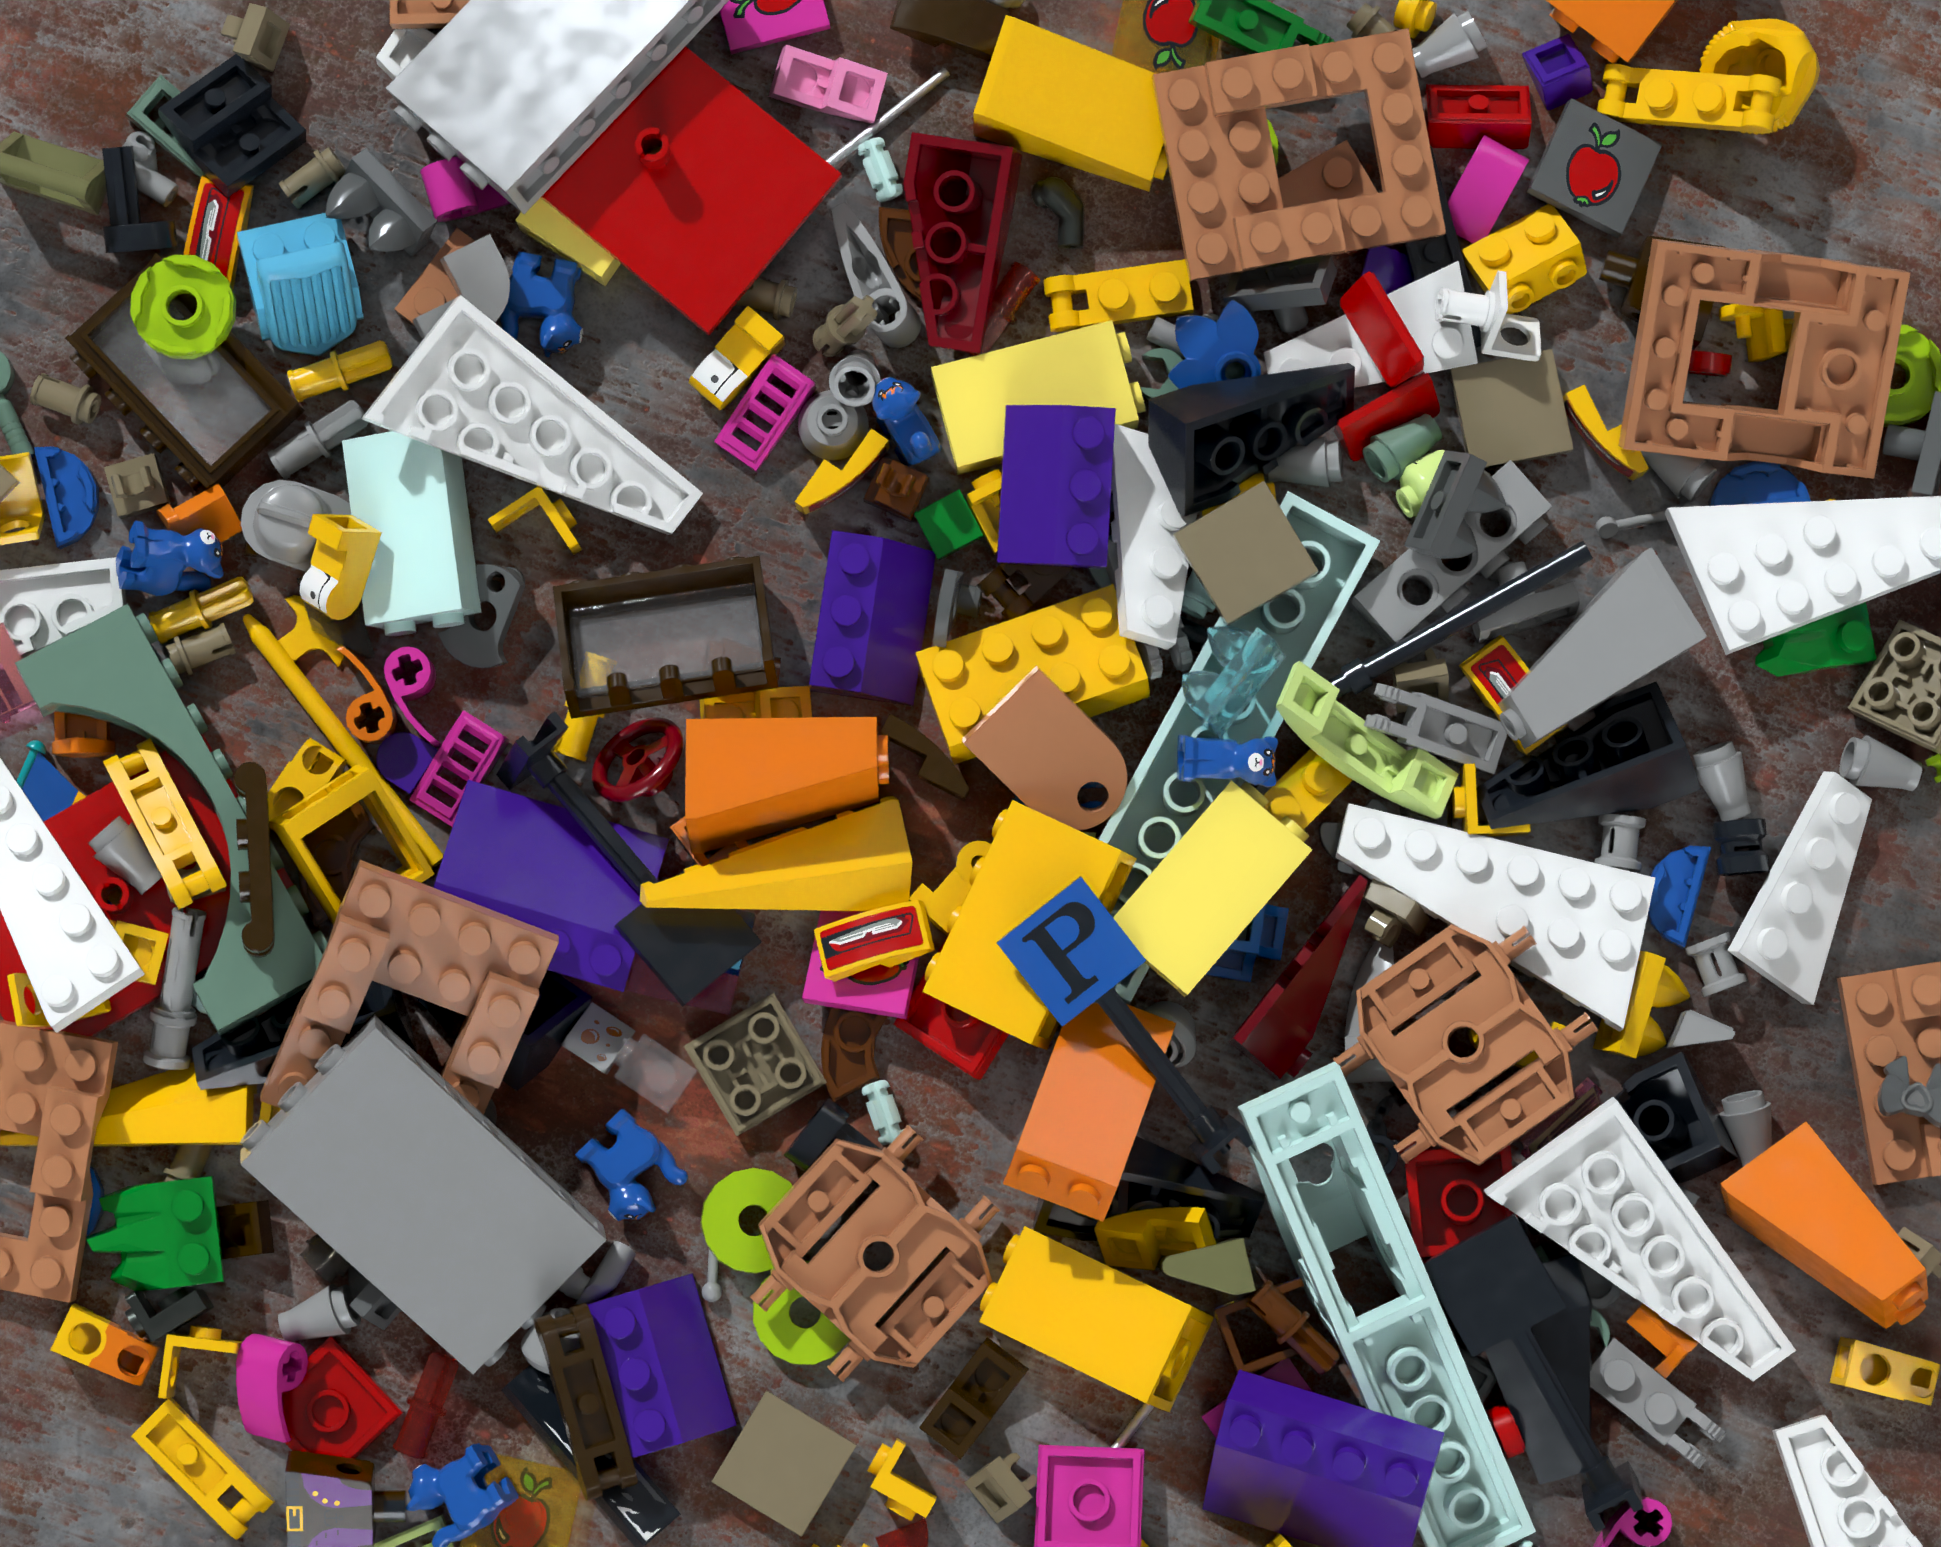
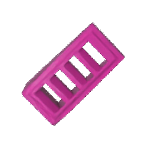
[714,354,816,472]
[409,710,510,827]

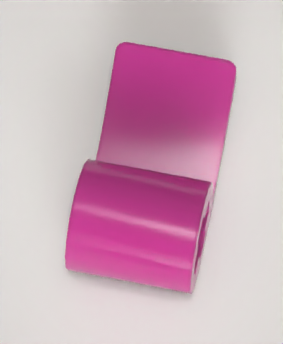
[1447,135,1529,243]
[420,157,511,222]
[384,647,442,748]
[236,1334,308,1443]
[1593,1496,1672,1547]

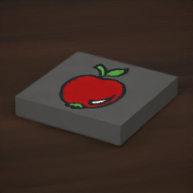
[1526,98,1663,238]

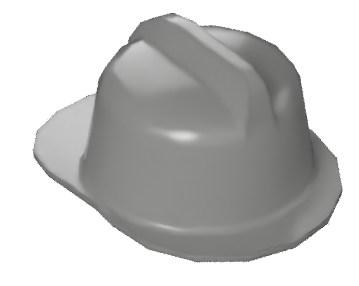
[241,480,351,572]

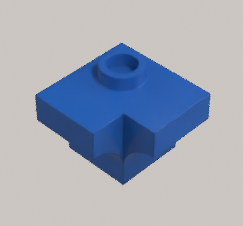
[1205,904,1289,983]

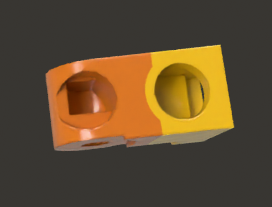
[50,1303,160,1386]

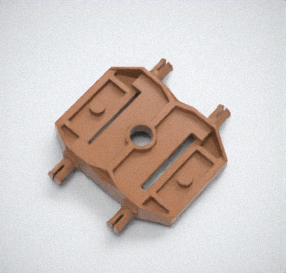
[1333,924,1599,1166]
[750,1125,1000,1382]

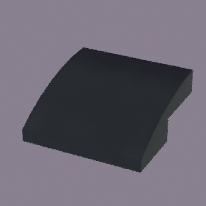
[158,54,306,198]

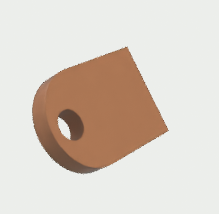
[962,665,1127,830]

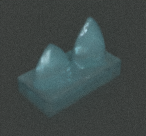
[1182,626,1286,739]

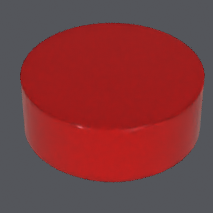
[1688,350,1732,377]
[1485,1404,1525,1460]

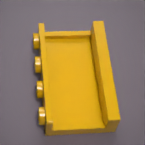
[922,800,1137,1050]

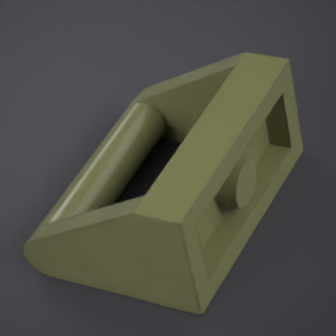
[0,131,107,215]
[1158,1238,1256,1295]

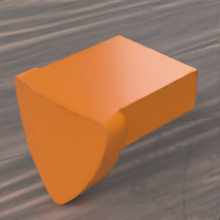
[156,483,242,542]
[52,711,115,758]
[1626,1302,1699,1379]

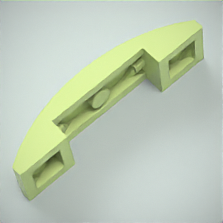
[1276,661,1459,819]

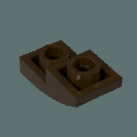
[890,0,1010,62]

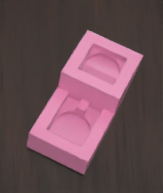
[768,45,888,123]

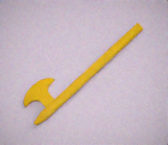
[243,595,444,869]

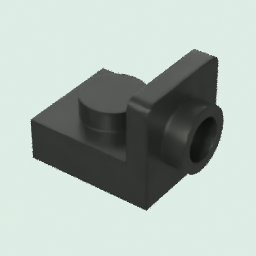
[125,1287,214,1342]

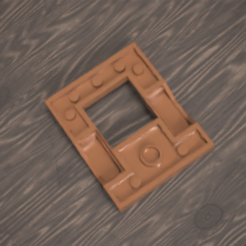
[1152,28,1446,282]
[1618,239,1910,479]
[260,860,559,1115]
[1837,961,1941,1185]
[0,1020,118,1303]

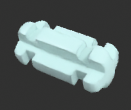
[858,137,903,202]
[862,1080,904,1145]

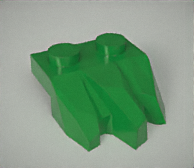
[1755,602,1876,677]
[86,1176,225,1291]

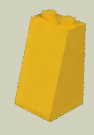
[973,15,1168,192]
[979,1226,1214,1413]

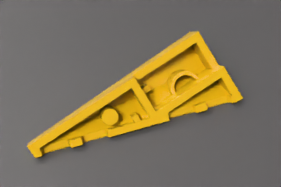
[639,796,913,911]
[0,1062,257,1146]

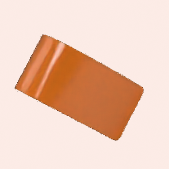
[336,646,398,744]

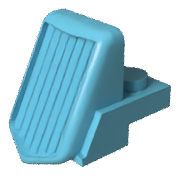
[237,213,364,356]

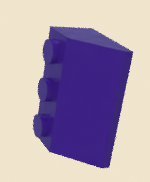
[997,405,1116,569]
[809,530,936,706]
[587,1273,737,1458]

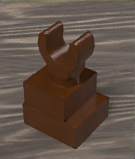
[863,457,930,523]

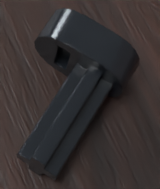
[102,146,178,253]
[783,1098,906,1186]

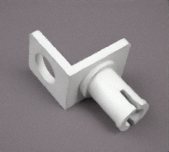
[1435,270,1541,362]

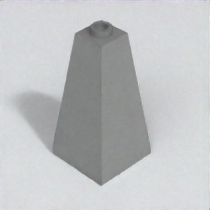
[1498,547,1707,749]

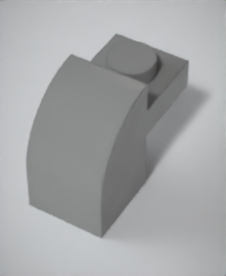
[412,234,510,339]

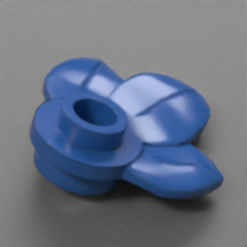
[1168,300,1261,389]

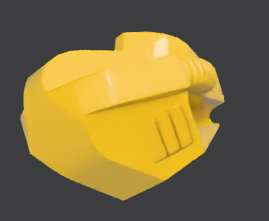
[1699,19,1820,135]

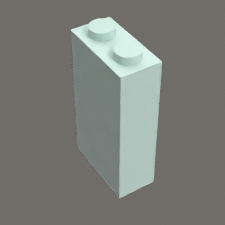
[342,431,482,636]

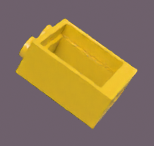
[269,765,434,926]

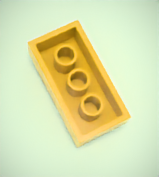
[915,584,1150,765]

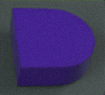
[376,732,438,795]

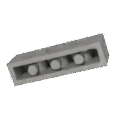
[1351,460,1552,646]

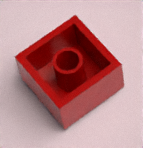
[1405,1145,1518,1262]

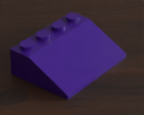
[433,779,669,992]
[1202,1370,1445,1547]

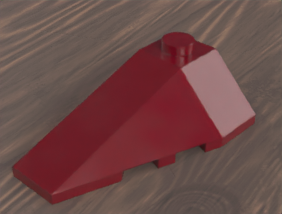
[903,132,1022,354]
[1228,875,1368,1081]

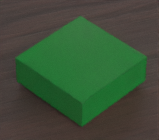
[914,489,985,561]

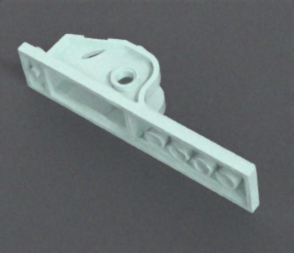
[1238,1062,1536,1547]

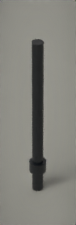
[1327,541,1593,699]

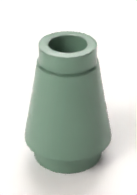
[1363,413,1442,483]

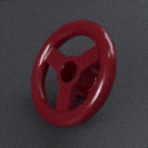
[592,717,683,802]

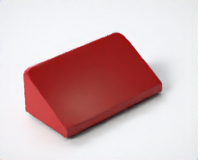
[1425,84,1532,149]
[1340,271,1424,387]
[1334,372,1440,461]

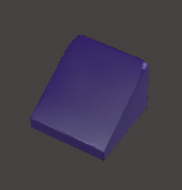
[1522,34,1593,110]
[1360,246,1413,294]

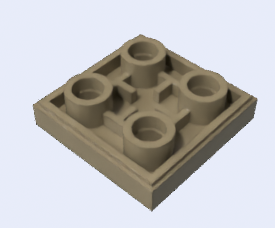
[1449,349,1574,469]
[1173,481,1318,626]
[1848,620,1941,755]
[684,993,827,1137]
[711,1390,857,1537]

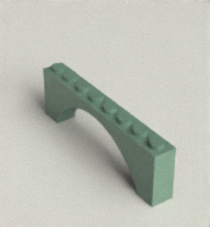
[15,604,328,1036]

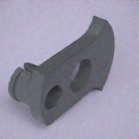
[438,564,526,668]
[933,569,983,648]

